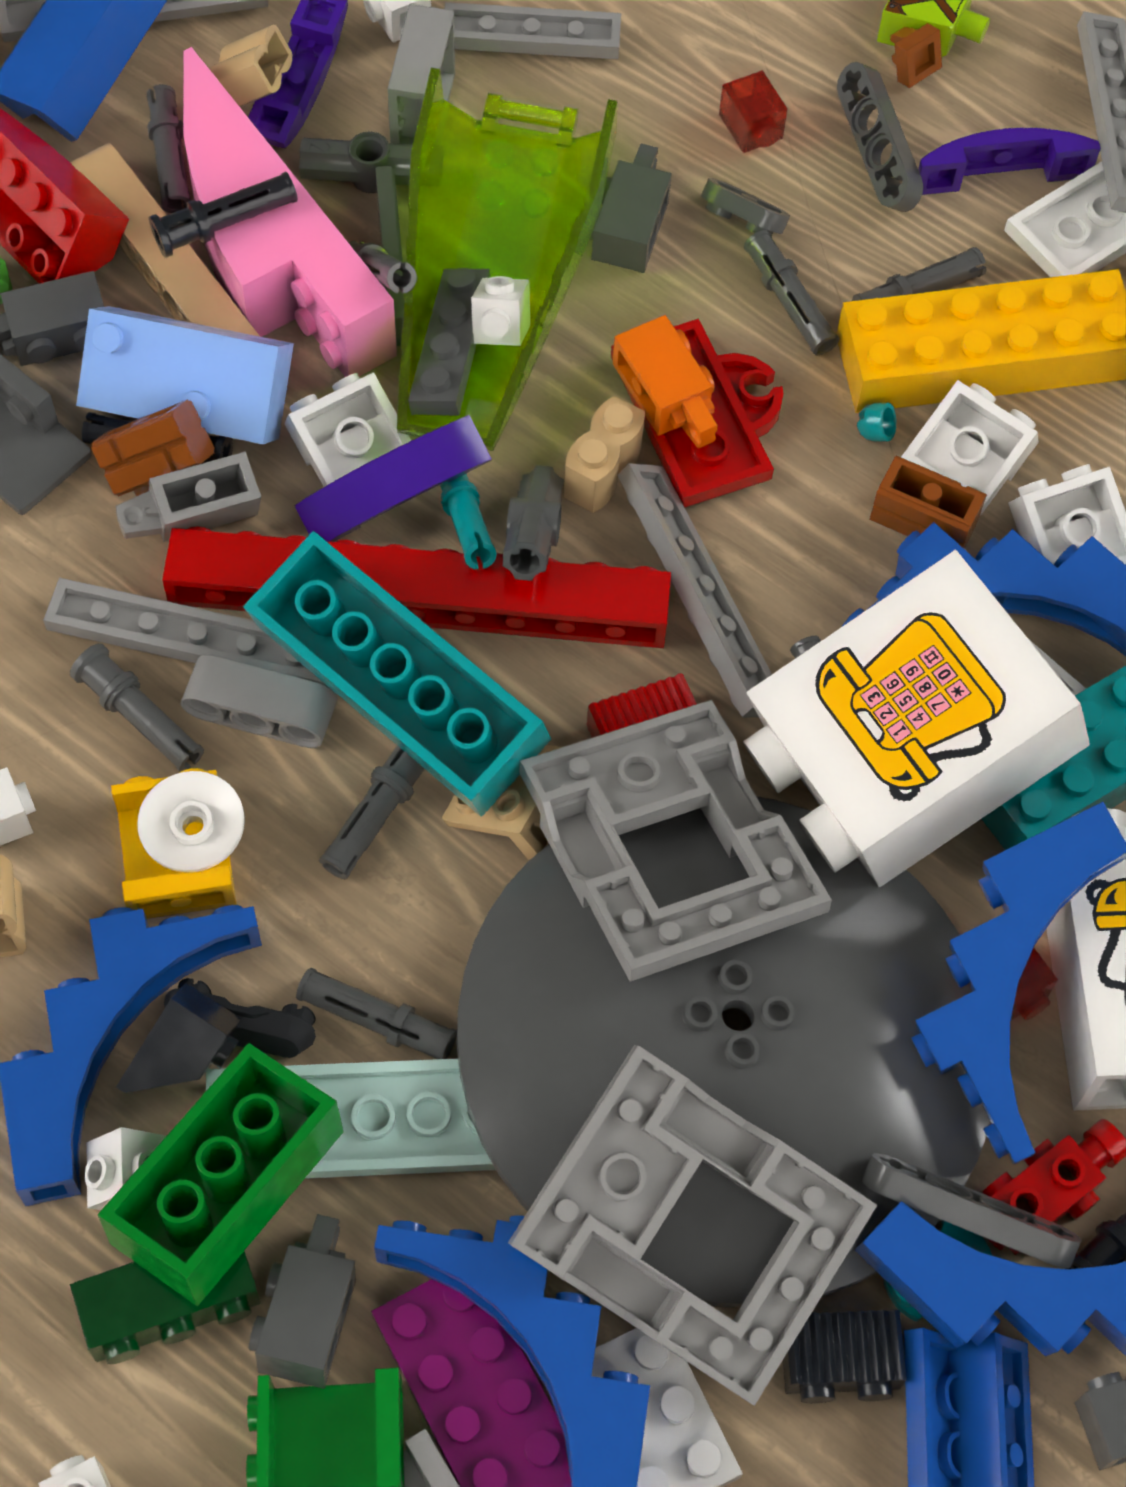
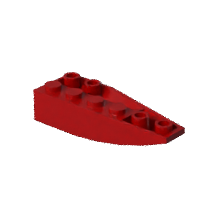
[0,108,129,284]

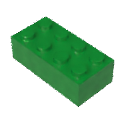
[97,1043,344,1307]

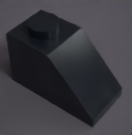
[116,983,241,1093]

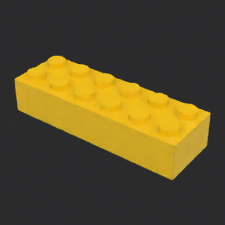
[836,269,1126,413]

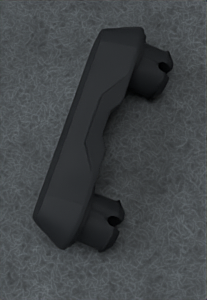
[164,978,316,1058]

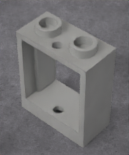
[387,4,455,146]

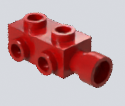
[982,1119,1126,1255]

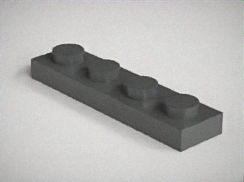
[408,268,491,416]

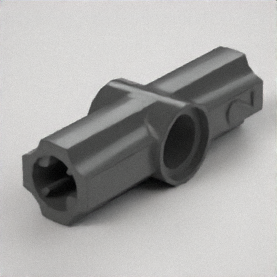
[299,131,441,194]
[503,465,564,581]

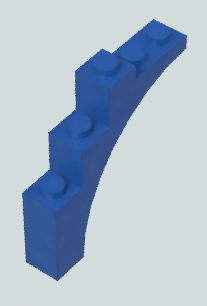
[842,522,1126,656]
[911,802,1126,1165]
[0,905,262,1206]
[855,1201,1126,1357]
[374,1215,650,1487]

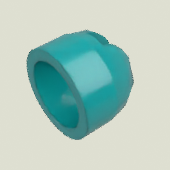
[857,403,897,442]

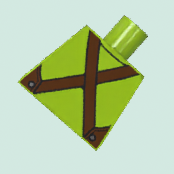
[877,0,990,57]

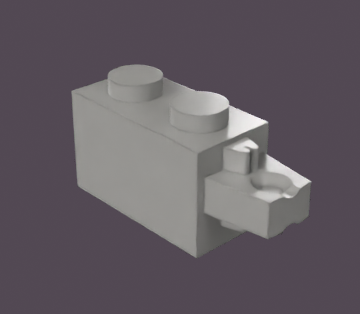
[116,451,261,542]

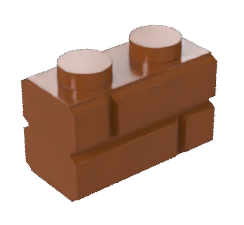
[91,399,214,497]
[869,455,987,549]

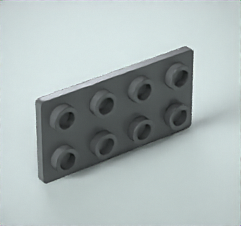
[0,354,92,515]

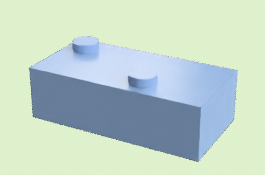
[76,306,294,444]

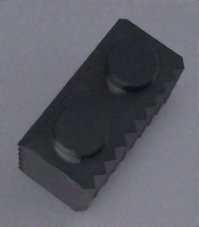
[783,1309,907,1404]

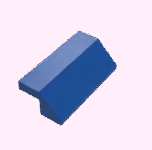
[0,0,167,142]
[904,1328,1035,1487]

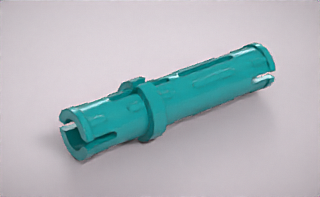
[440,473,497,569]

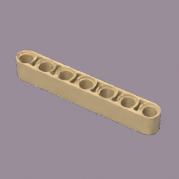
[70,143,259,336]

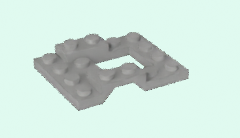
[519,700,832,982]
[508,1045,877,1406]

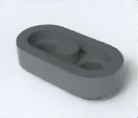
[701,178,790,235]

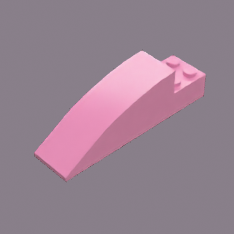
[183,47,397,377]

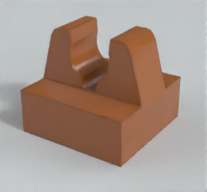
[890,23,942,88]

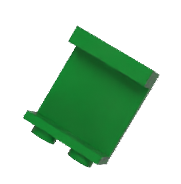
[246,1368,405,1487]

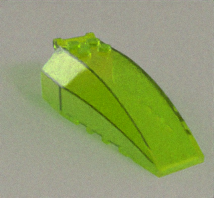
[397,68,617,451]

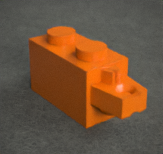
[612,315,717,448]

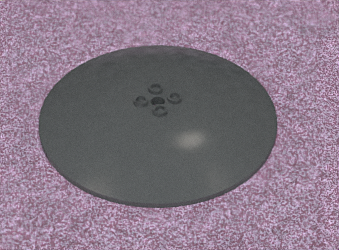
[456,796,990,1308]

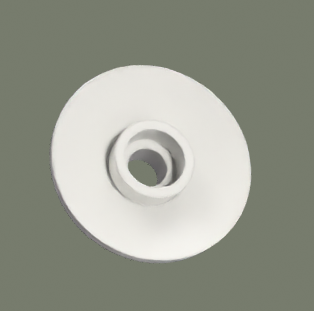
[137,771,245,872]

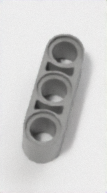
[180,655,338,748]

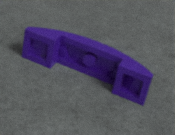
[248,0,348,149]
[918,128,1101,195]
[294,415,492,542]

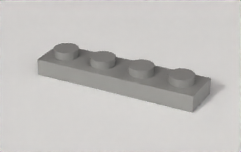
[444,2,621,59]

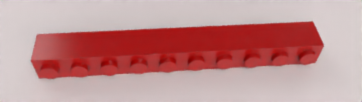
[162,526,671,649]

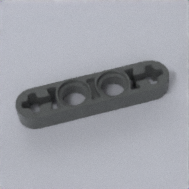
[837,62,923,212]
[861,1153,1082,1268]

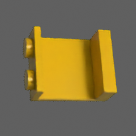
[111,768,237,919]

